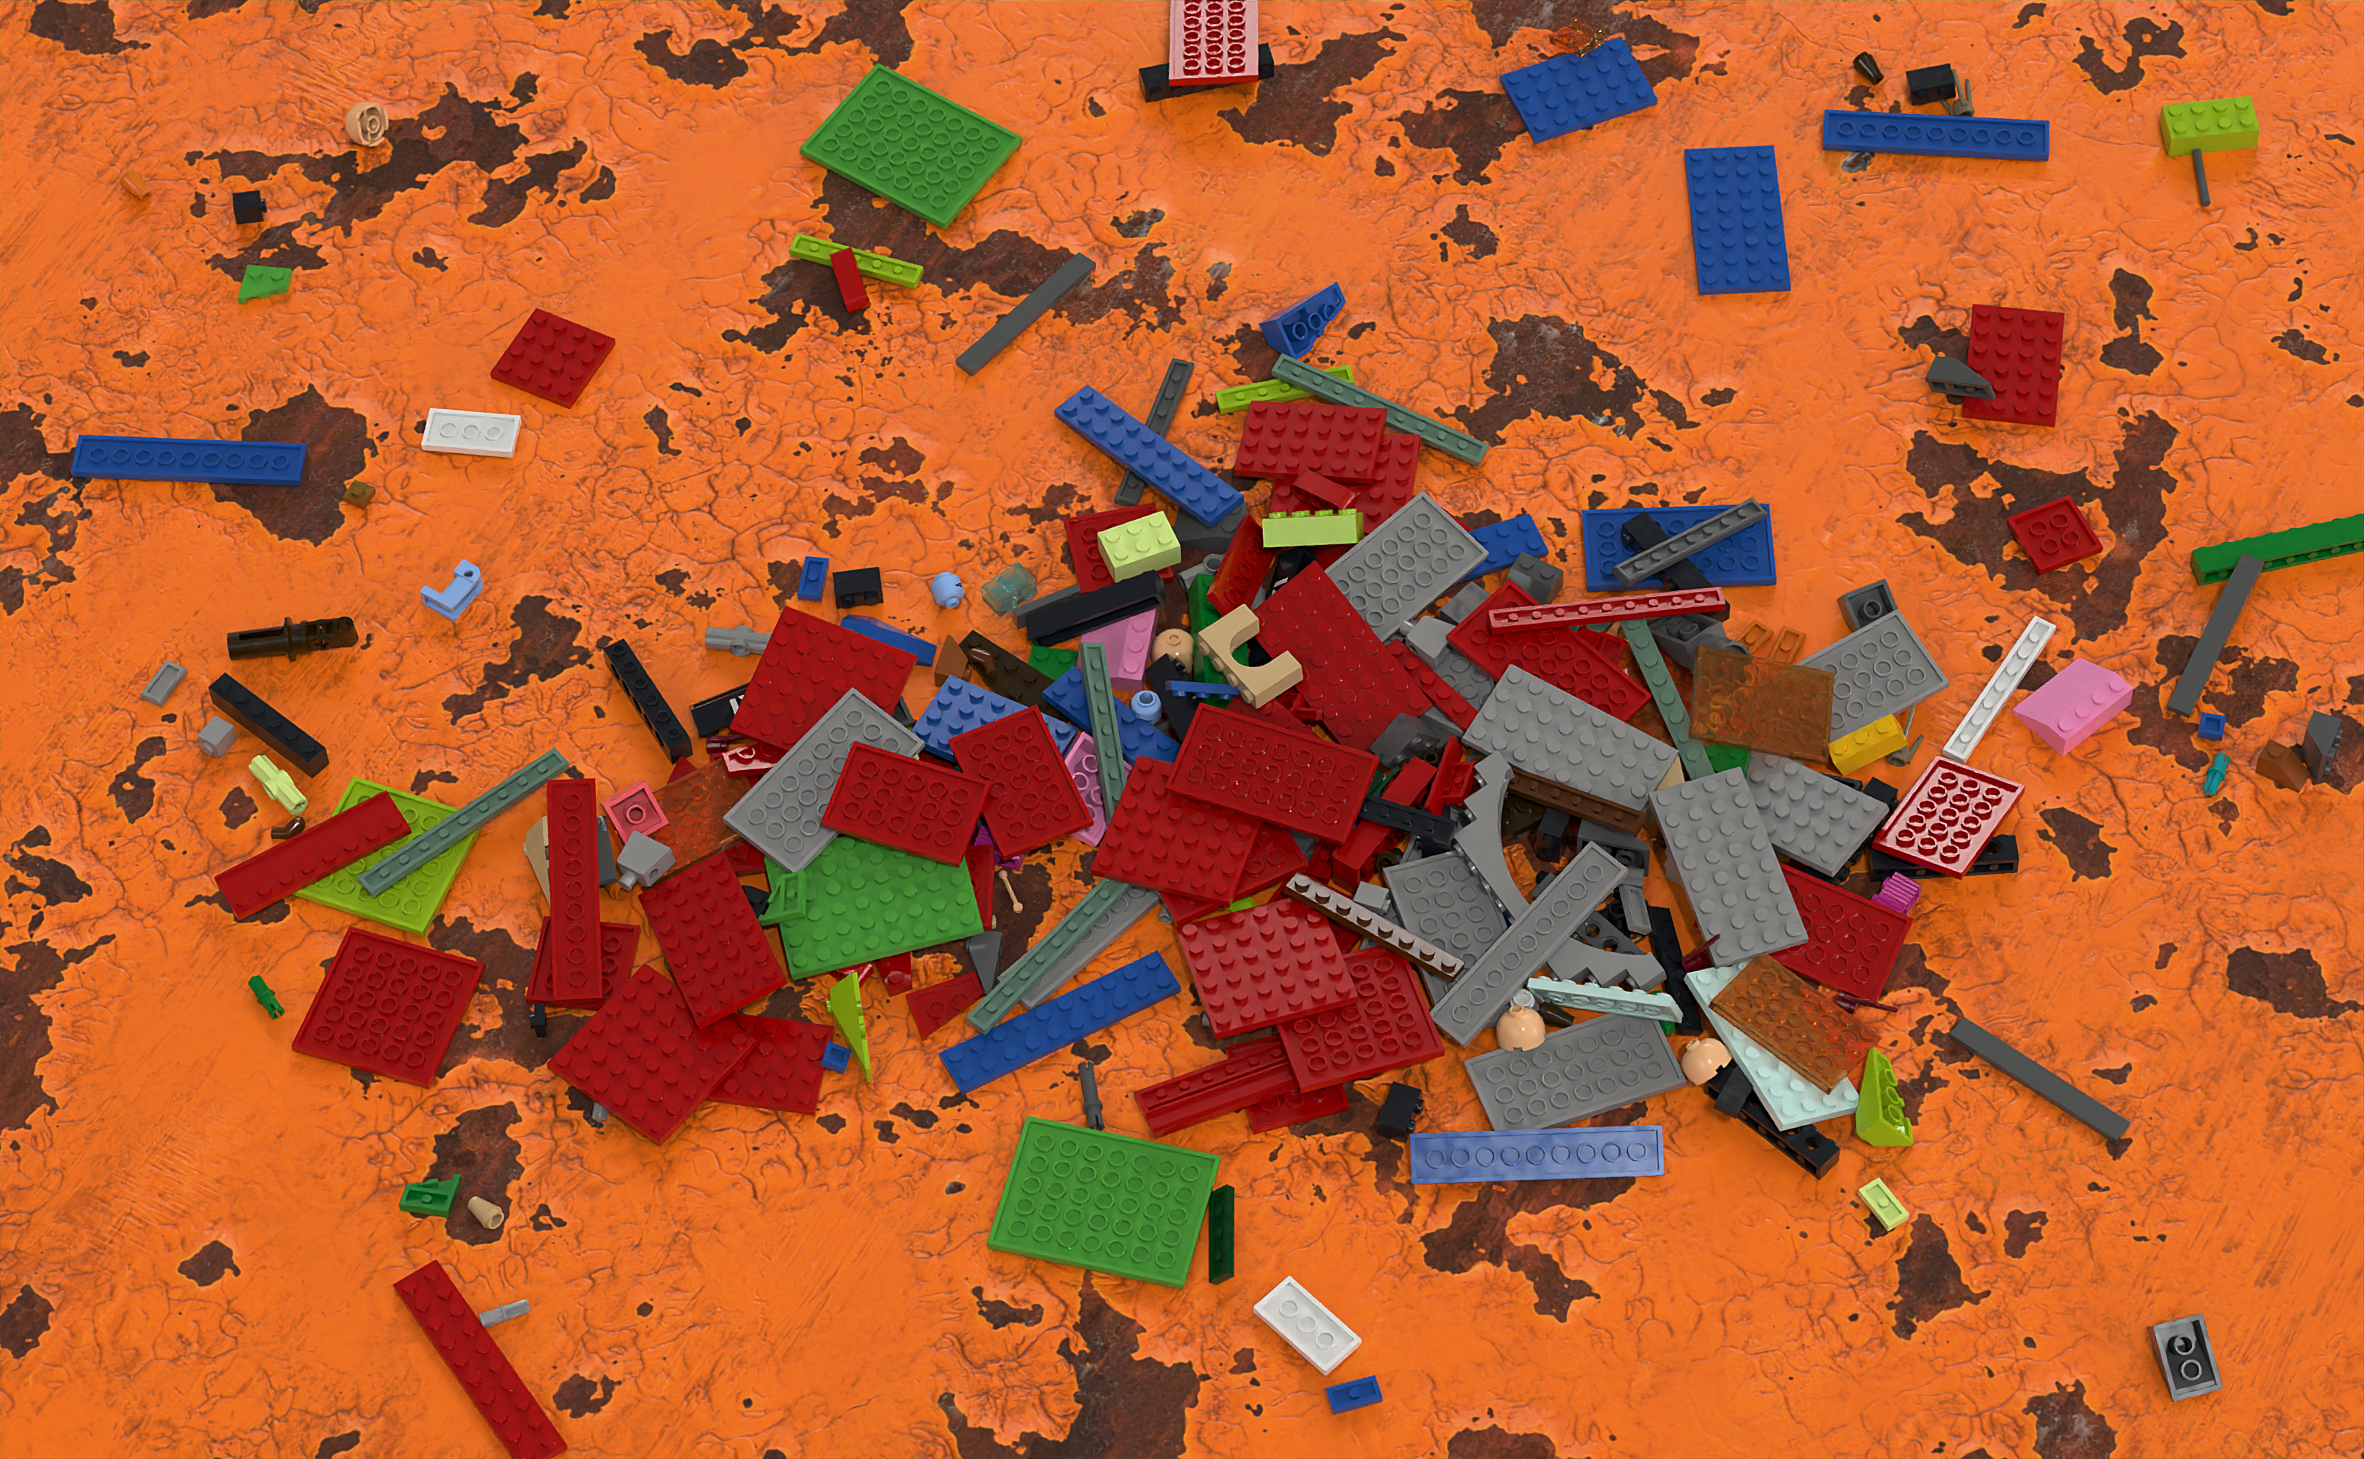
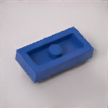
[797,556,829,602]
[1326,1375,1383,1415]

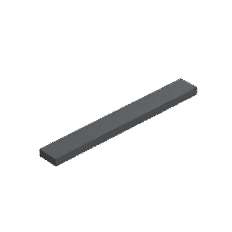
[955,252,1096,377]
[1114,358,1195,507]
[1612,498,1767,587]
[2167,553,2265,718]
[1949,1017,2131,1144]

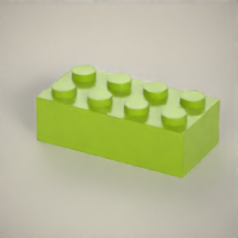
[2159,96,2260,157]
[1262,508,1364,547]

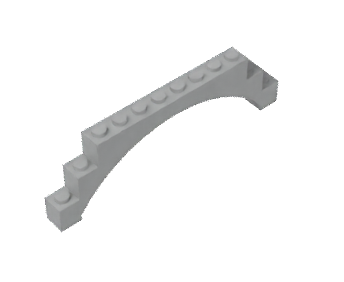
[1453,750,1667,992]

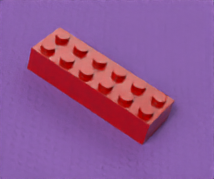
[1332,756,1438,895]

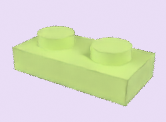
[1858,1178,1909,1231]

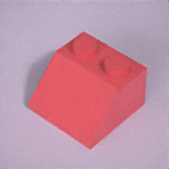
[599,778,669,844]

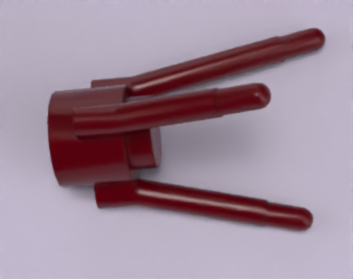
[706,734,748,754]
[1681,934,1733,973]
[1834,992,1898,1040]

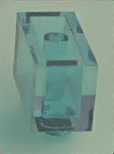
[981,562,1037,617]

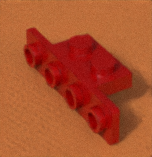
[1425,736,1477,816]

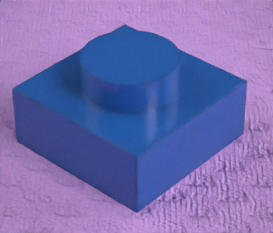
[2198,712,2226,741]
[820,1041,851,1074]

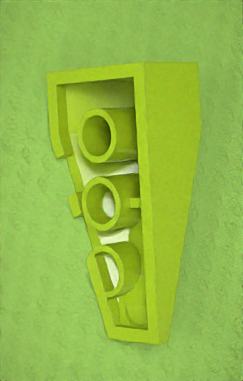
[826,972,872,1082]
[1855,1047,1913,1146]

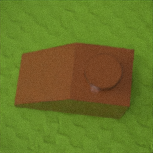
[934,635,972,687]
[2255,739,2310,793]

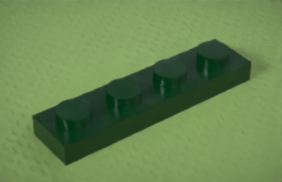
[1209,1184,1234,1285]

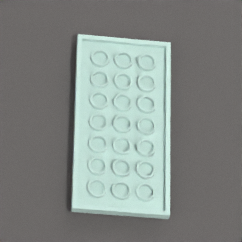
[1684,957,1859,1131]

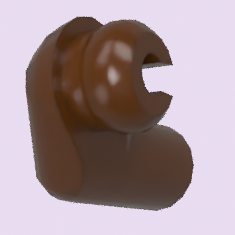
[967,647,997,676]
[271,816,305,840]

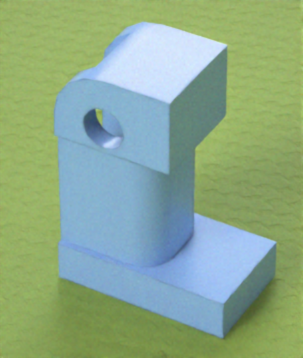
[420,559,483,622]

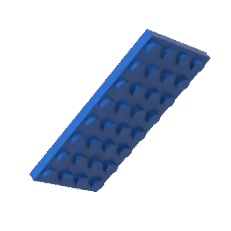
[1684,145,1791,295]
[1582,503,1777,592]

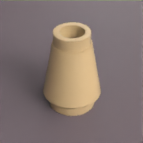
[468,1196,504,1229]

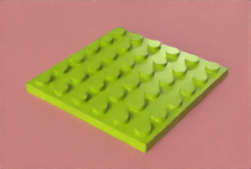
[292,776,483,937]

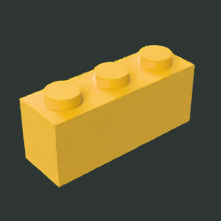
[1827,713,1909,776]

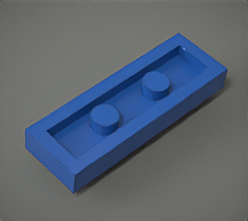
[1165,680,1241,700]

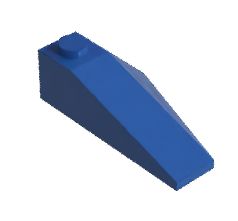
[1259,282,1346,359]
[841,614,937,667]

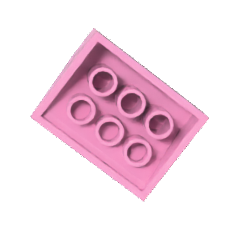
[1076,607,1160,693]
[2011,657,2133,757]
[1063,732,1133,847]

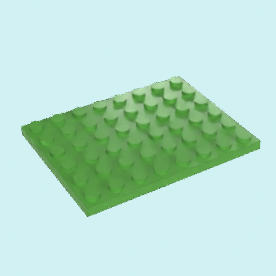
[799,63,1022,230]
[764,835,984,980]
[987,1116,1221,1290]

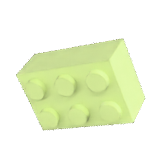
[1097,511,1181,583]

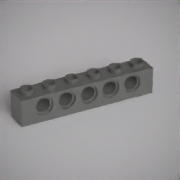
[1531,872,1646,990]

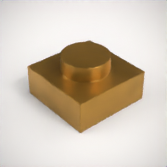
[343,480,376,509]

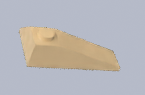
[523,816,550,905]

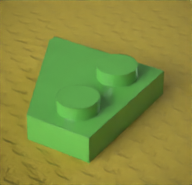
[238,265,293,304]
[758,870,807,926]

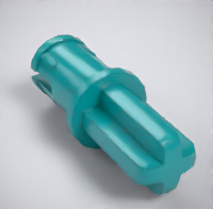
[2202,752,2231,796]

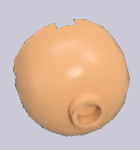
[345,101,389,147]
[1151,628,1194,673]
[1496,1005,1546,1052]
[1682,1038,1732,1086]

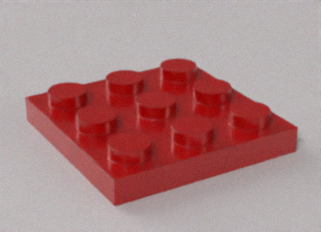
[2006,495,2103,576]

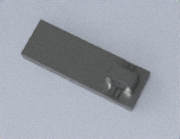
[1013,584,1081,629]

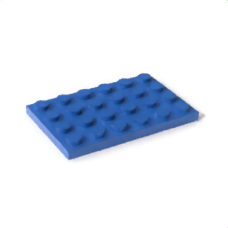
[1499,37,1657,144]
[911,675,1079,763]

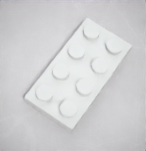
[421,408,521,458]
[1253,1275,1362,1376]

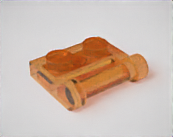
[1549,17,1608,57]

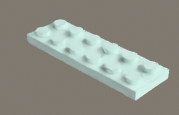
[1527,976,1683,1023]

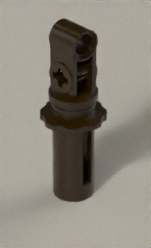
[227,616,359,661]

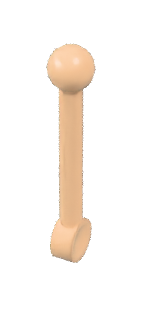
[998,870,1023,913]

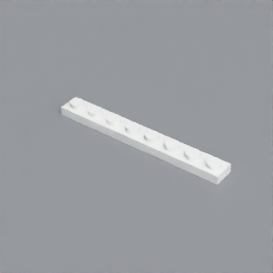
[1942,616,2056,764]

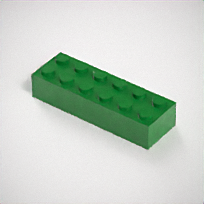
[1188,573,1249,709]

